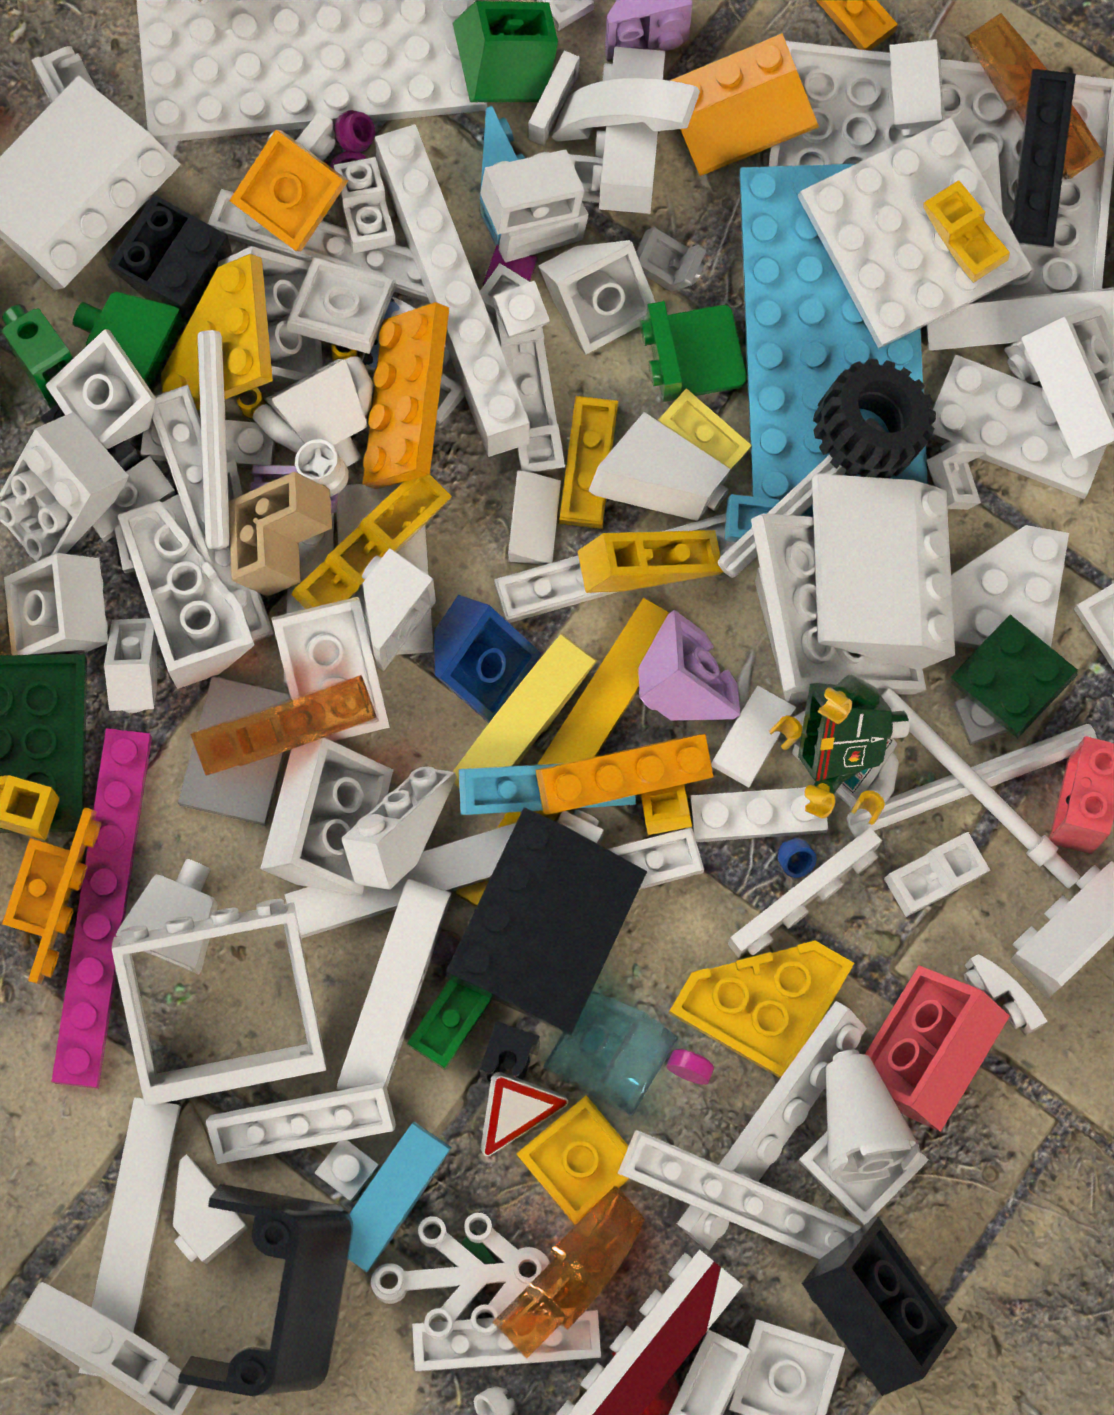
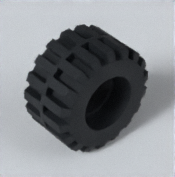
[813,359,936,479]

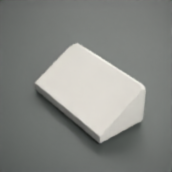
[508,470,561,565]

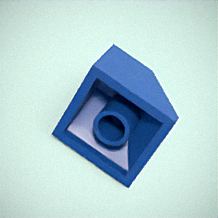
[434,595,542,723]

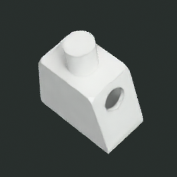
[116,859,218,974]

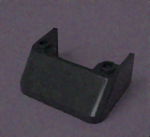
[178,1184,353,1396]

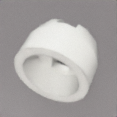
[474,1386,515,1415]

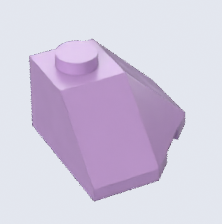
[638,610,740,721]

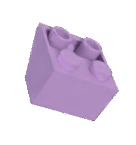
[605,0,692,60]

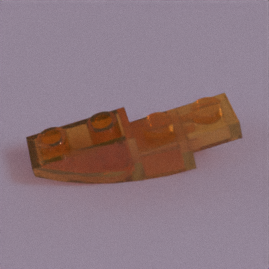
[191,674,377,776]
[492,1186,645,1359]

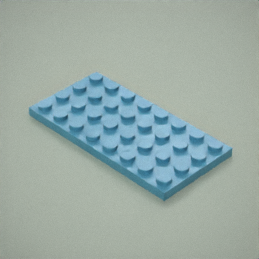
[739,164,928,500]

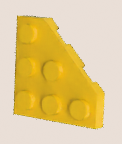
[161,254,273,410]
[669,940,854,1078]

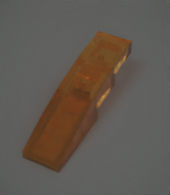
[965,13,1105,180]

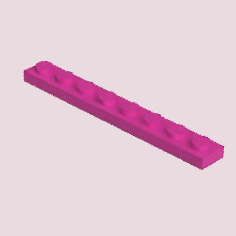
[51,728,152,1089]

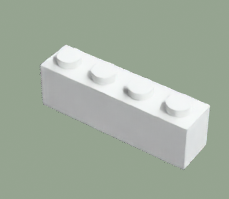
[592,47,665,214]

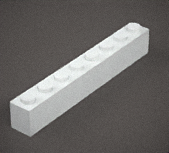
[375,124,530,457]

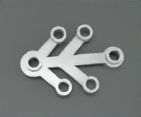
[371,1213,551,1339]

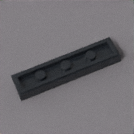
[1011,69,1076,248]

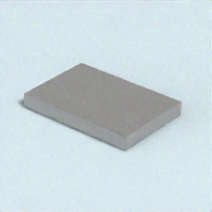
[178,676,295,826]

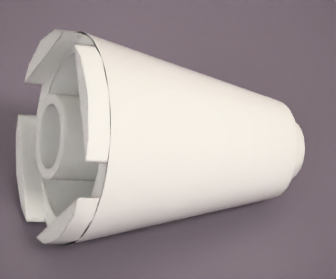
[826,1050,921,1184]

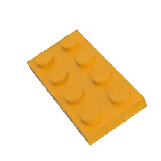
[362,302,450,489]

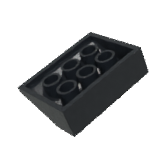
[446,807,647,1036]

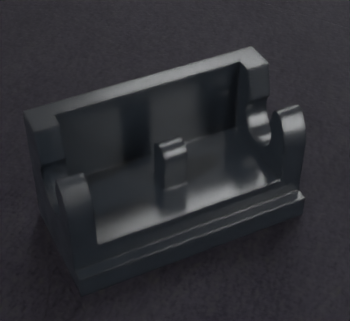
[480,1021,540,1083]

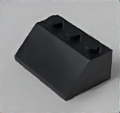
[802,1216,958,1396]

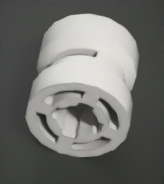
[295,439,349,497]

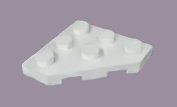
[951,525,1069,649]

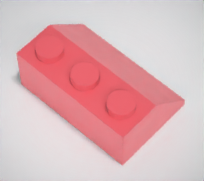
[865,966,1010,1132]

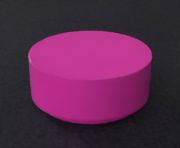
[666,1049,714,1085]

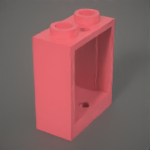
[1049,736,1114,854]

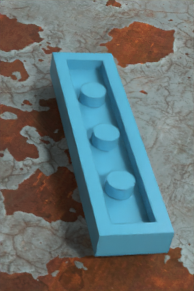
[459,763,636,815]

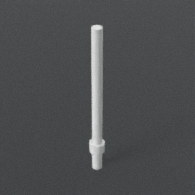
[881,687,1080,889]

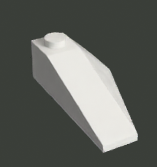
[117,501,255,689]

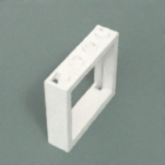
[111,899,326,1106]

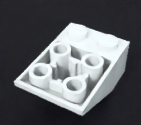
[0,412,129,562]

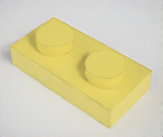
[658,388,752,471]

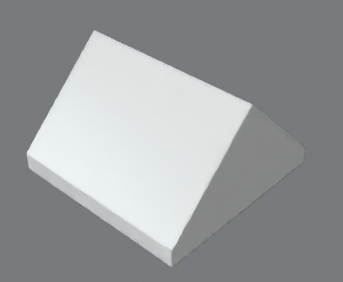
[45,329,156,450]

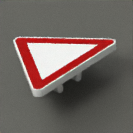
[480,1072,568,1156]

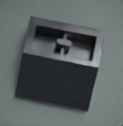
[108,195,232,324]

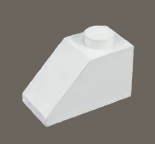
[104,618,157,713]
[173,1154,249,1264]

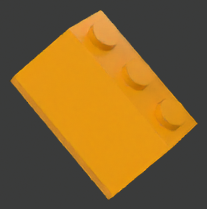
[669,33,819,176]

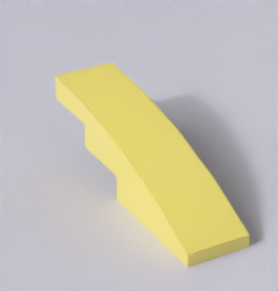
[453,634,597,787]

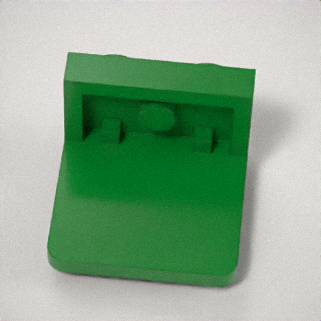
[640,301,747,402]

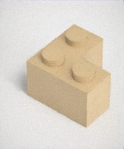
[228,472,332,597]

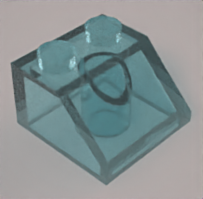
[543,990,678,1116]

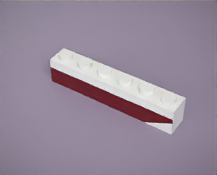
[556,1249,743,1415]

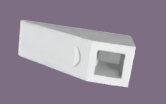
[341,766,456,890]

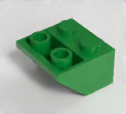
[452,1,558,102]

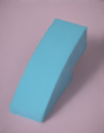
[349,1122,452,1272]

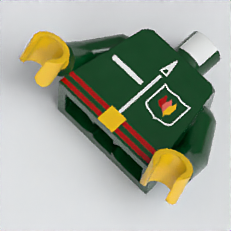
[798,675,909,819]

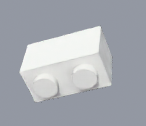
[480,149,584,235]

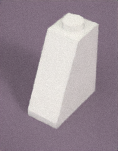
[589,412,731,521]

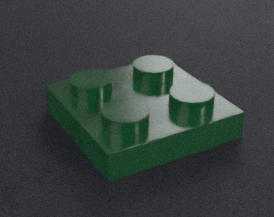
[950,614,1078,739]

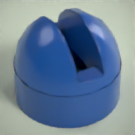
[777,838,817,878]

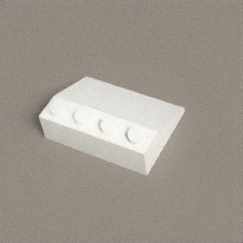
[0,75,181,290]
[812,474,955,670]

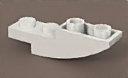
[14,1282,197,1415]

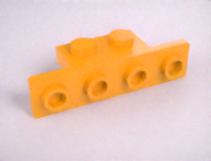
[2,807,101,984]

